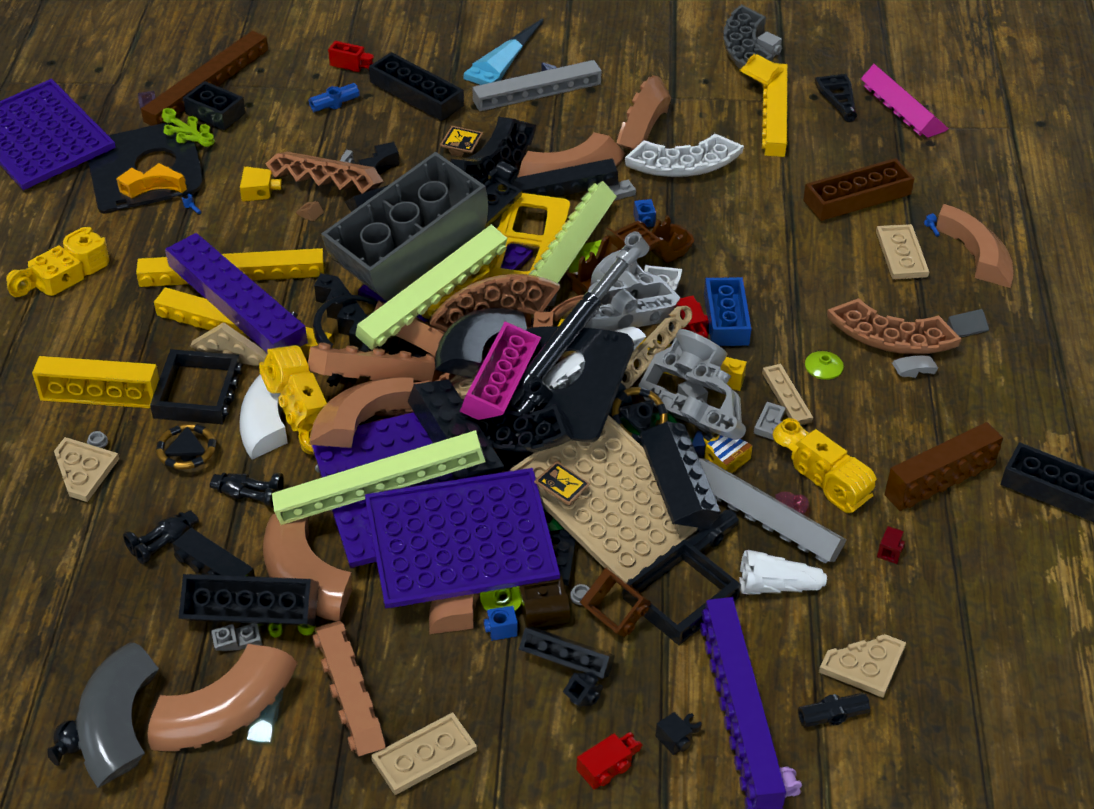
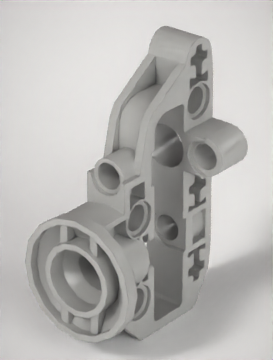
[584,250,680,331]
[638,329,746,440]

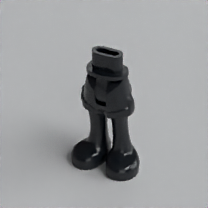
[210,472,284,508]
[123,510,199,564]

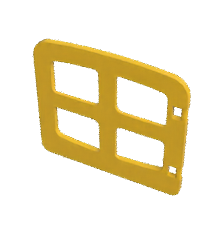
[488,190,570,277]

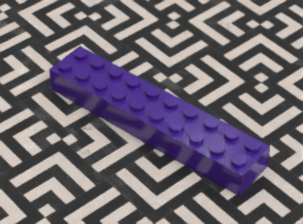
[165,233,308,353]
[700,597,786,809]

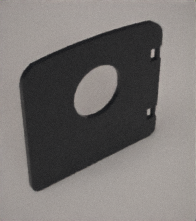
[88,122,203,214]
[506,326,634,443]

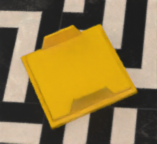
[740,54,784,86]

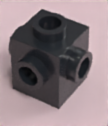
[562,672,604,707]

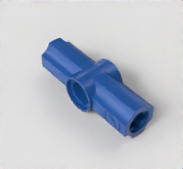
[309,83,360,112]

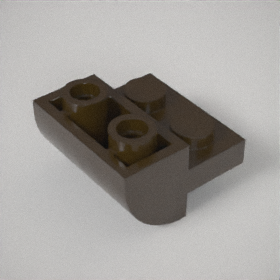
[518,576,570,629]

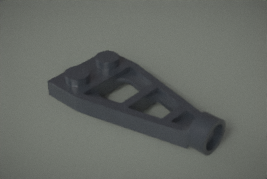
[814,74,857,122]

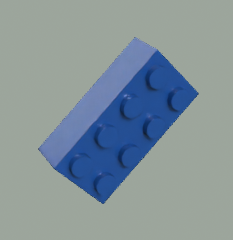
[704,277,751,346]

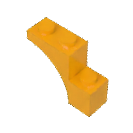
[116,163,187,198]

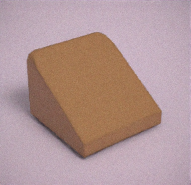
[296,201,323,221]

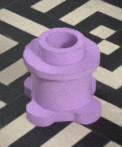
[780,767,802,797]

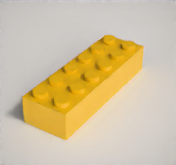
[32,356,159,408]

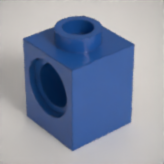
[633,199,656,227]
[484,606,517,641]

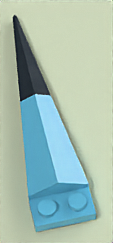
[464,18,543,85]

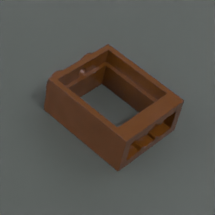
[579,568,652,638]

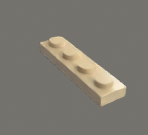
[762,364,813,425]

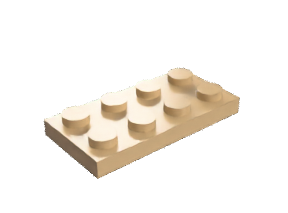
[876,224,929,279]
[371,712,477,795]

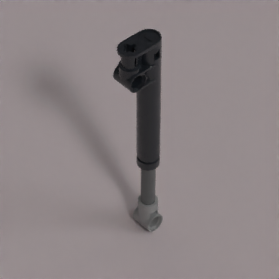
[507,231,649,414]

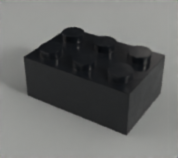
[183,81,246,130]

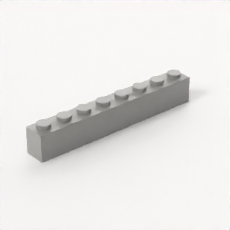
[472,60,601,111]
[699,458,847,563]

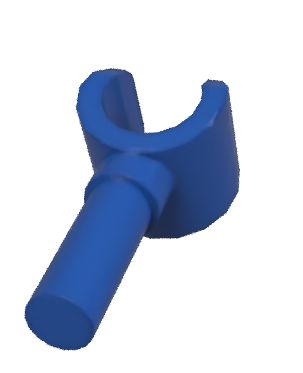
[182,194,201,214]
[924,213,940,236]

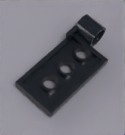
[483,161,522,229]
[549,529,576,586]

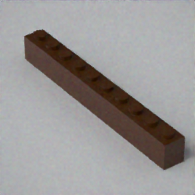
[141,30,268,126]

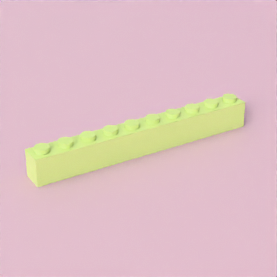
[528,181,617,283]
[355,224,507,350]
[272,430,485,525]

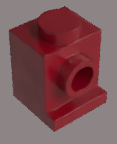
[877,526,905,564]

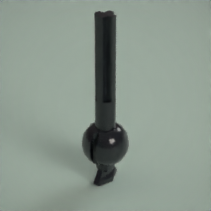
[48,719,80,766]

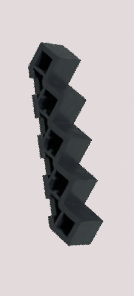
[314,273,386,353]

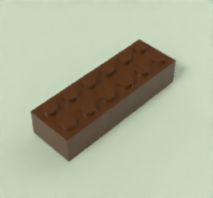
[803,158,915,221]
[884,422,1003,511]

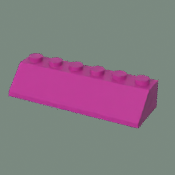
[861,64,949,138]
[460,321,541,420]

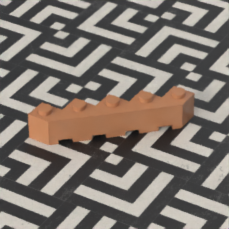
[265,152,384,194]
[308,343,442,382]
[312,621,386,756]

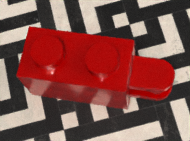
[328,41,374,72]
[674,296,709,339]
[576,732,643,790]

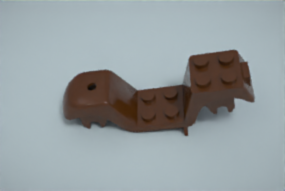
[566,215,694,295]

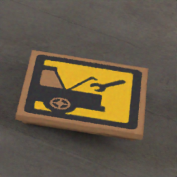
[440,126,483,157]
[534,461,590,505]

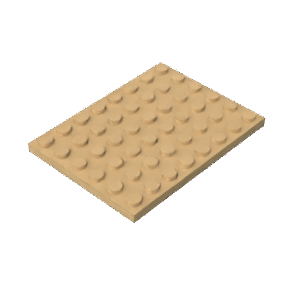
[510,415,698,582]

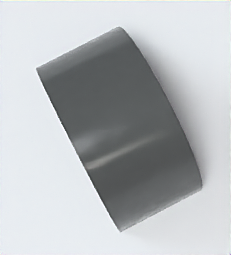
[321,152,488,302]

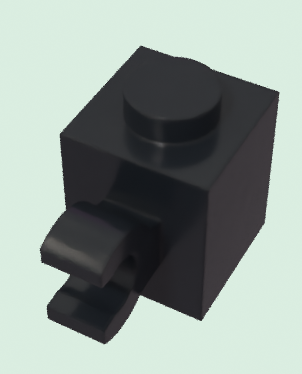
[655,712,702,756]

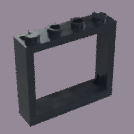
[150,349,243,424]
[623,539,741,645]

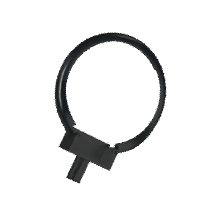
[313,295,406,387]

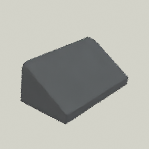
[947,309,989,338]

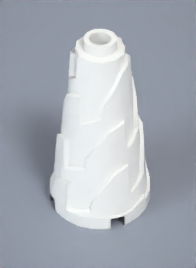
[740,550,827,594]

